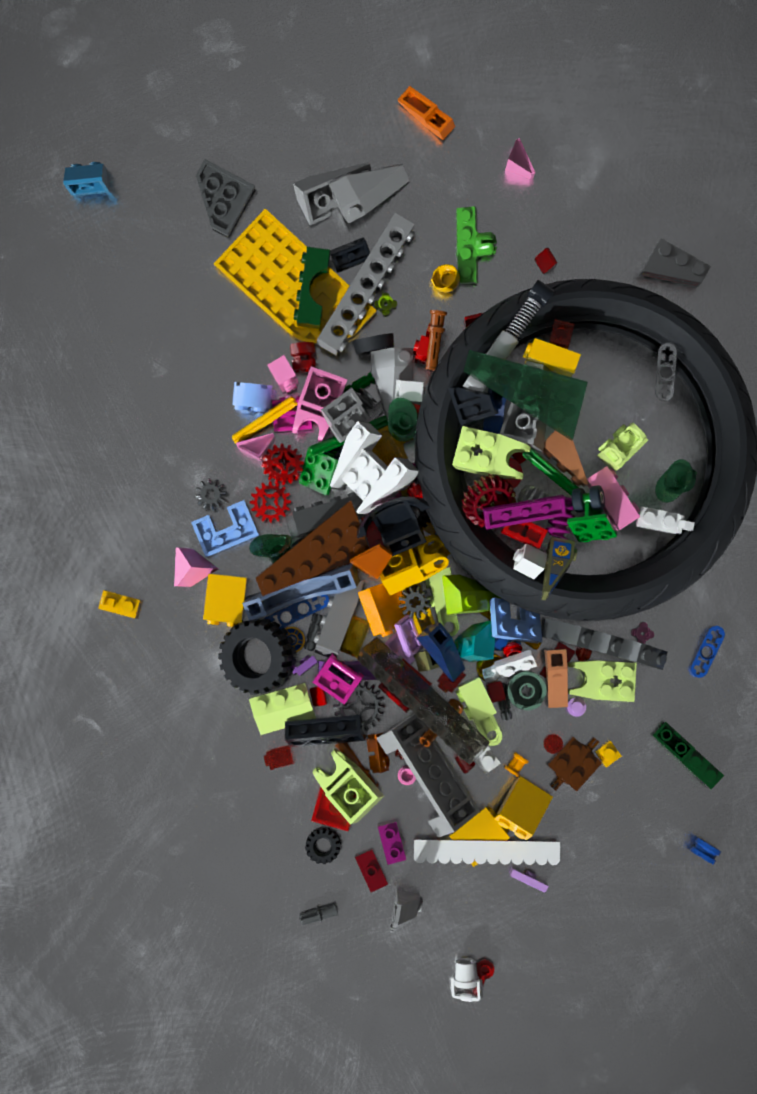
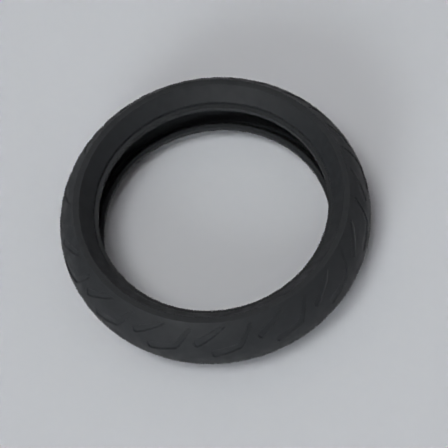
[415,279,757,621]

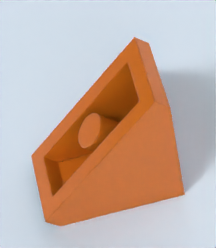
[350,544,392,579]

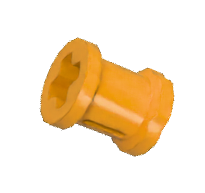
[504,752,529,777]

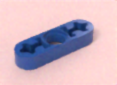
[689,626,725,678]

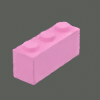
[267,355,299,394]
[587,466,640,531]

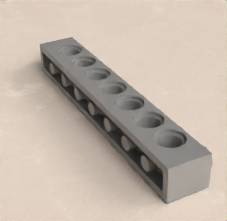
[316,213,415,355]

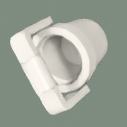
[451,958,483,1002]

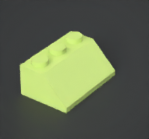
[249,682,316,735]

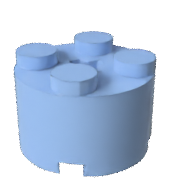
[232,382,273,412]

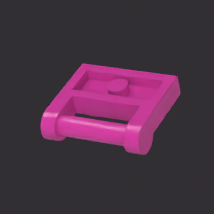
[312,653,364,704]

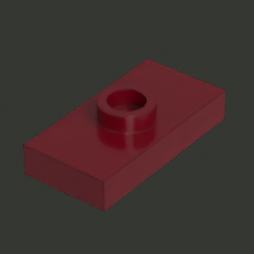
[355,849,388,893]

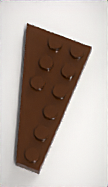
[256,500,370,596]

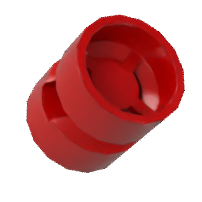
[290,342,317,373]

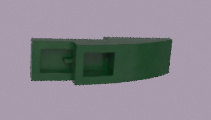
[653,722,724,790]

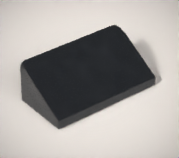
[330,237,370,272]

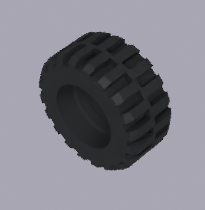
[218,619,296,695]

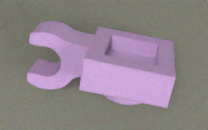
[383,632,415,664]

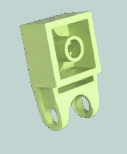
[597,422,648,471]
[452,426,531,479]
[424,567,459,637]
[568,660,637,702]
[455,676,502,746]
[313,749,384,824]

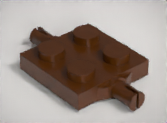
[548,737,602,791]

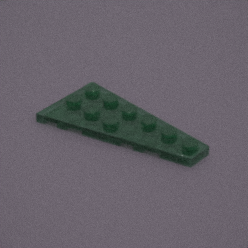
[464,350,588,441]

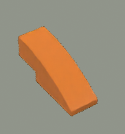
[398,86,455,140]

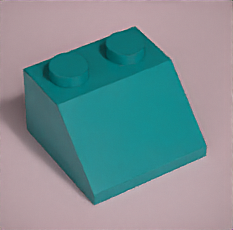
[455,620,495,662]

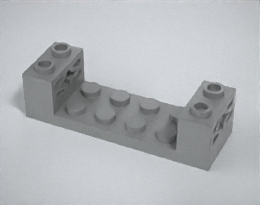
[376,712,480,838]

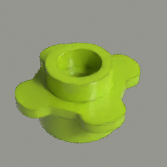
[374,293,397,316]

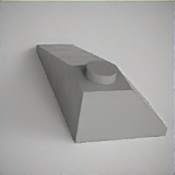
[370,347,413,428]

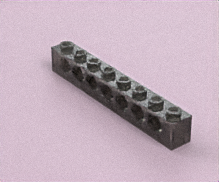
[357,637,490,765]

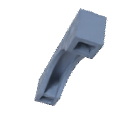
[242,564,360,620]

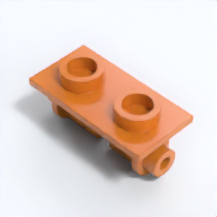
[366,732,390,773]

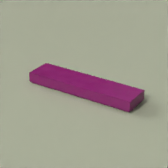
[483,495,566,530]

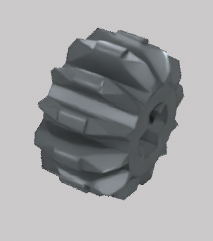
[195,478,228,511]
[399,586,431,618]

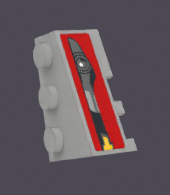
[639,238,711,288]

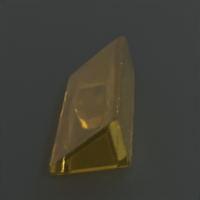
[375,435,405,466]
[340,615,370,658]

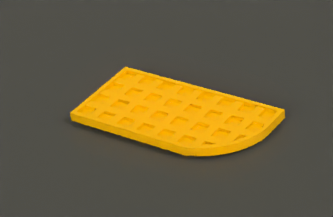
[214,209,377,345]

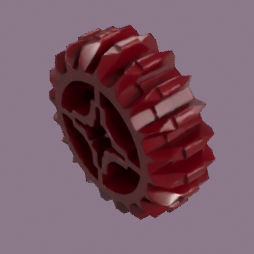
[462,474,516,527]

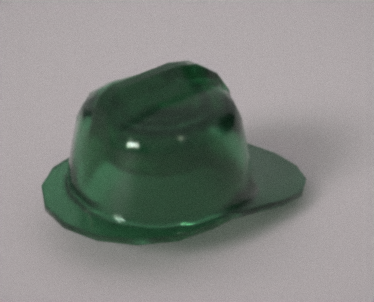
[388,398,418,442]
[655,459,697,503]
[249,534,292,563]

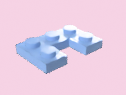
[191,500,259,558]
[490,598,543,644]

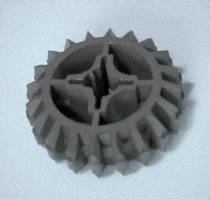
[333,681,385,731]

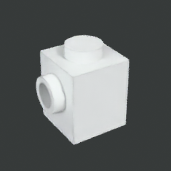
[395,379,426,402]
[513,543,547,579]

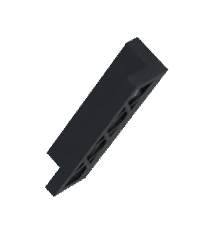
[285,715,366,747]

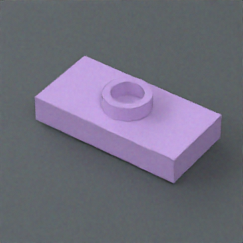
[394,614,423,658]
[509,866,549,892]

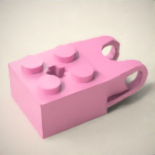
[292,366,348,442]

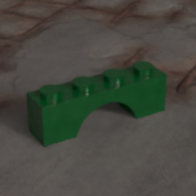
[294,247,330,329]

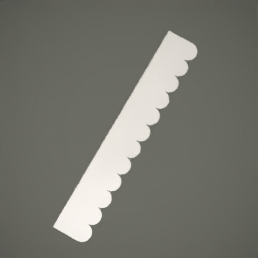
[414,840,560,865]

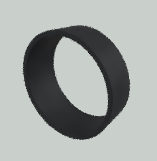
[352,333,394,354]

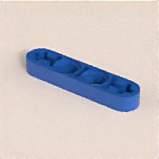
[264,595,329,629]

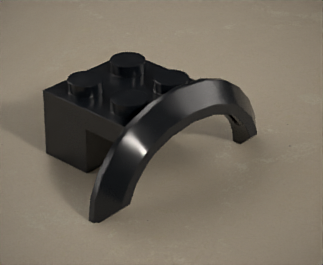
[357,496,430,557]

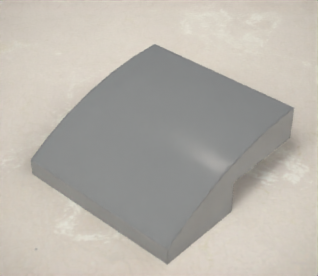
[321,388,371,443]

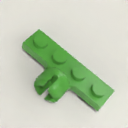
[457,206,497,285]

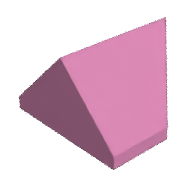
[505,138,535,179]
[236,433,275,462]
[174,548,218,587]

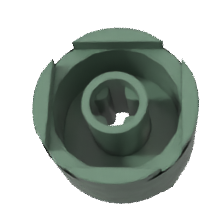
[506,671,547,710]

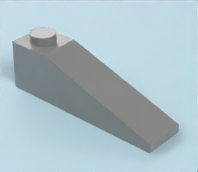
[293,162,371,225]
[328,164,409,224]
[390,890,423,933]

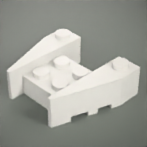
[330,421,418,515]

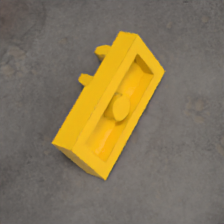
[98,590,141,619]

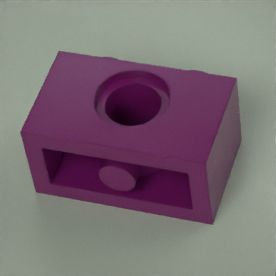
[378,819,406,865]

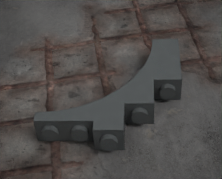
[542,618,668,670]

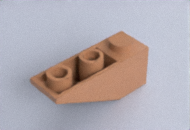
[541,427,588,487]
[544,649,568,708]

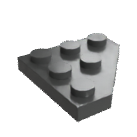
[196,159,255,236]

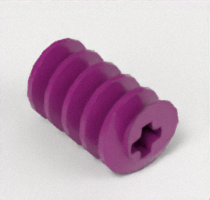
[545,496,576,540]

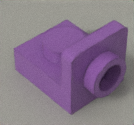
[291,655,318,676]

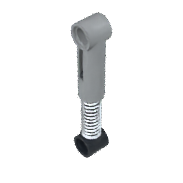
[463,279,555,392]

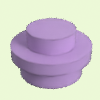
[567,697,586,717]

